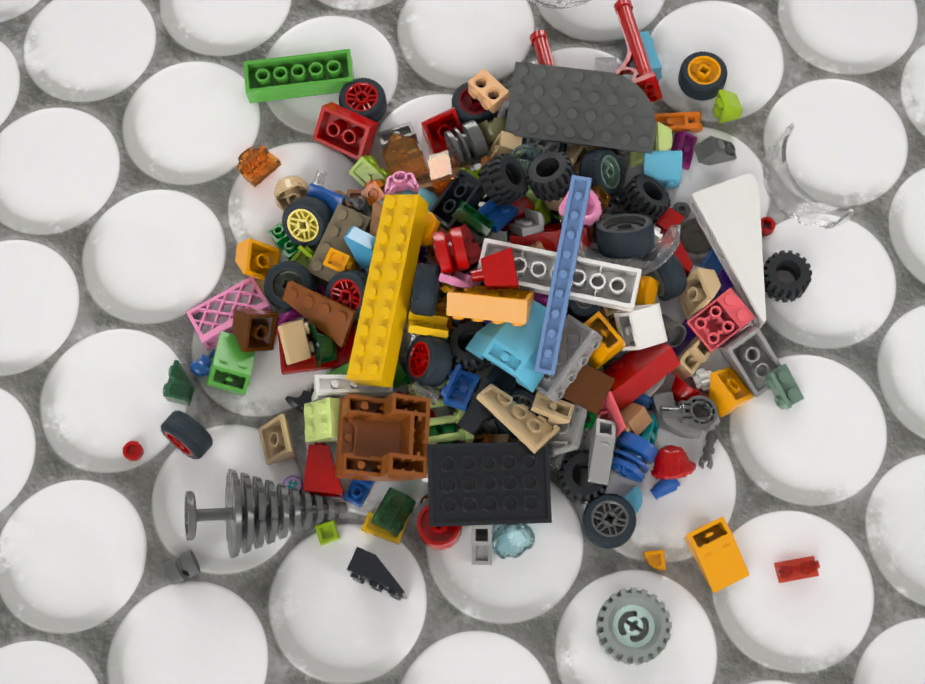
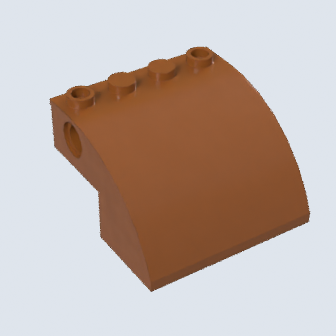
[335,393,430,481]

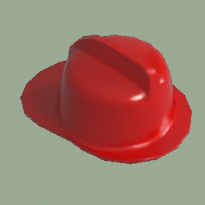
[671,371,707,403]

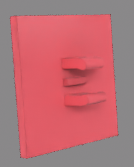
[597,391,626,438]

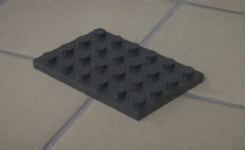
[427,442,552,527]

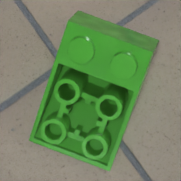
[205,331,256,397]

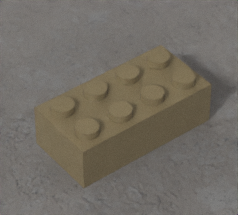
[307,204,371,282]

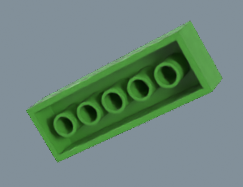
[244,49,354,103]

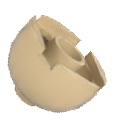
[274,176,309,211]

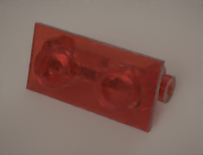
[774,556,820,583]

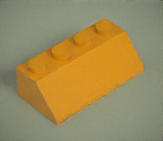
[446,285,535,326]

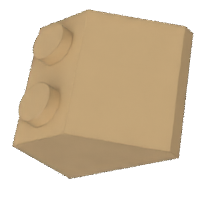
[278,319,315,365]

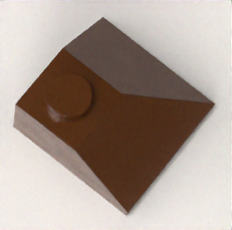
[232,308,279,352]

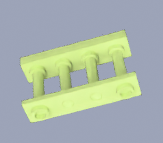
[407,373,474,444]

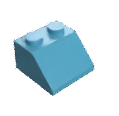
[641,151,682,189]

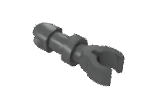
[699,431,717,470]

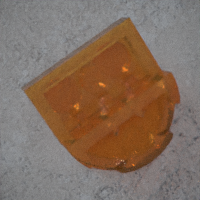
[236,145,282,187]

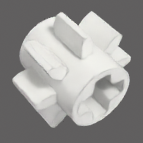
[691,368,712,393]

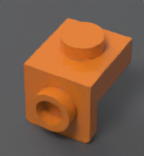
[360,179,385,206]

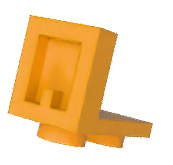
[322,247,361,272]

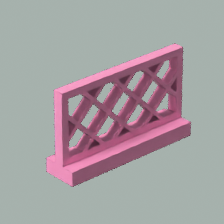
[186,276,273,351]

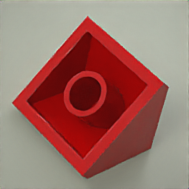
[421,107,462,155]

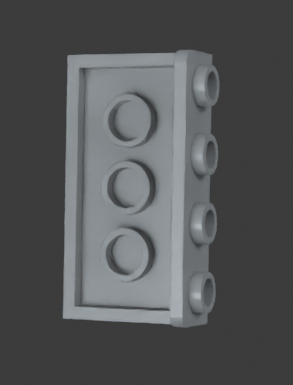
[536,314,603,403]

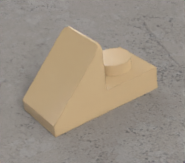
[530,391,575,425]

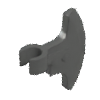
[344,195,372,218]

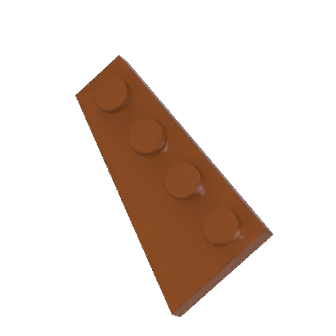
[282,281,357,348]

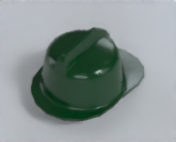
[309,323,337,369]

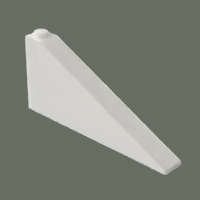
[687,172,766,329]

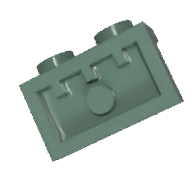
[764,364,804,410]

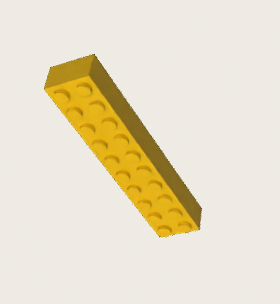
[346,194,429,388]

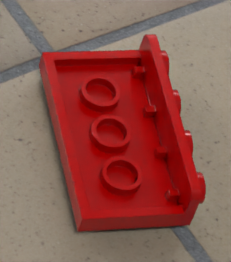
[277,323,355,375]

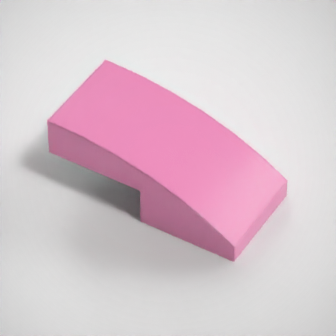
[438,271,482,288]

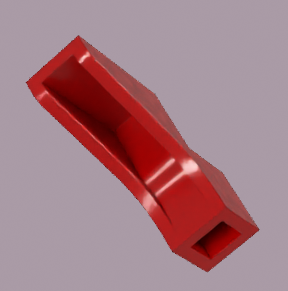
[656,207,693,277]

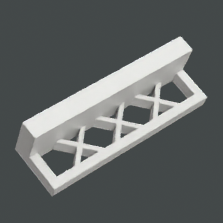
[311,375,393,402]

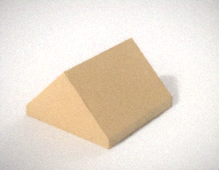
[259,414,296,465]

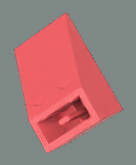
[686,288,756,353]

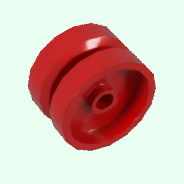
[433,226,470,275]
[417,505,462,550]

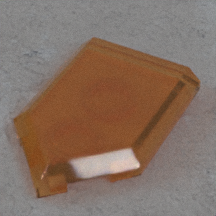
[382,132,428,176]

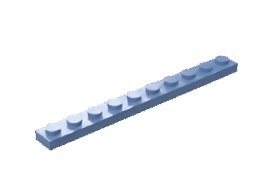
[534,175,592,376]

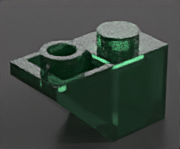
[163,360,195,406]

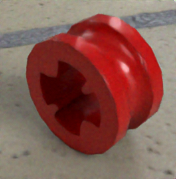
[761,217,776,236]

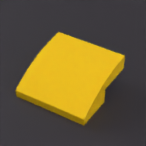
[407,306,449,338]

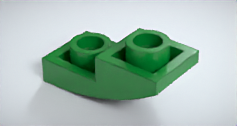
[267,222,300,261]

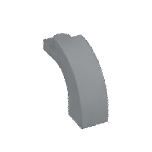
[652,391,720,438]

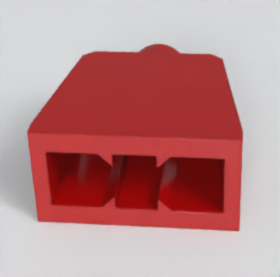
[471,248,520,290]

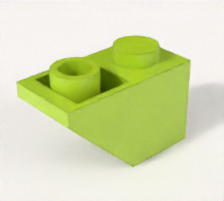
[712,89,743,124]

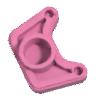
[385,171,420,195]

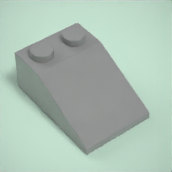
[718,326,781,398]

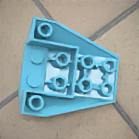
[466,300,546,393]

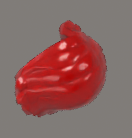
[651,445,696,480]

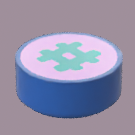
[283,475,303,494]

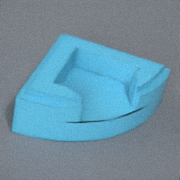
[623,486,642,514]

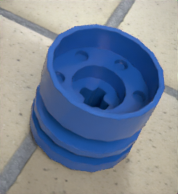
[611,431,658,482]

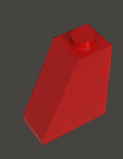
[303,442,345,498]

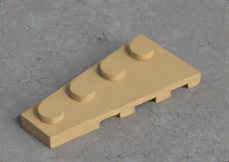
[476,384,561,454]

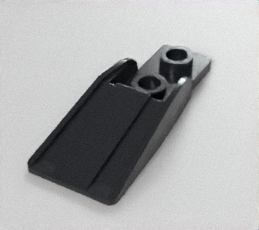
[458,365,518,435]

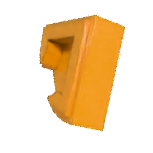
[643,550,666,571]

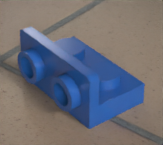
[478,200,518,233]

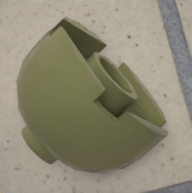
[478,117,507,146]

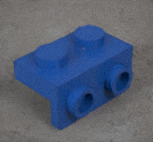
[441,363,481,411]

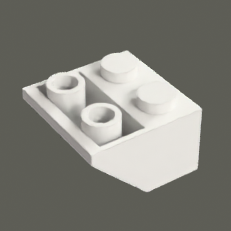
[614,303,668,351]

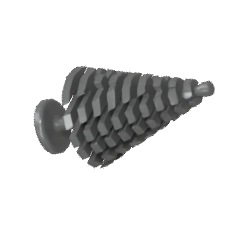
[184,469,348,559]

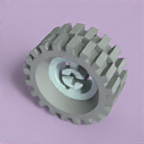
[596,588,672,665]

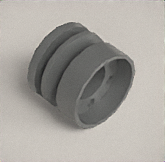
[444,120,489,167]

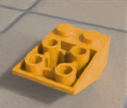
[683,516,750,594]

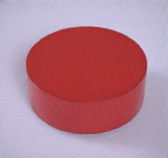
[123,441,144,461]

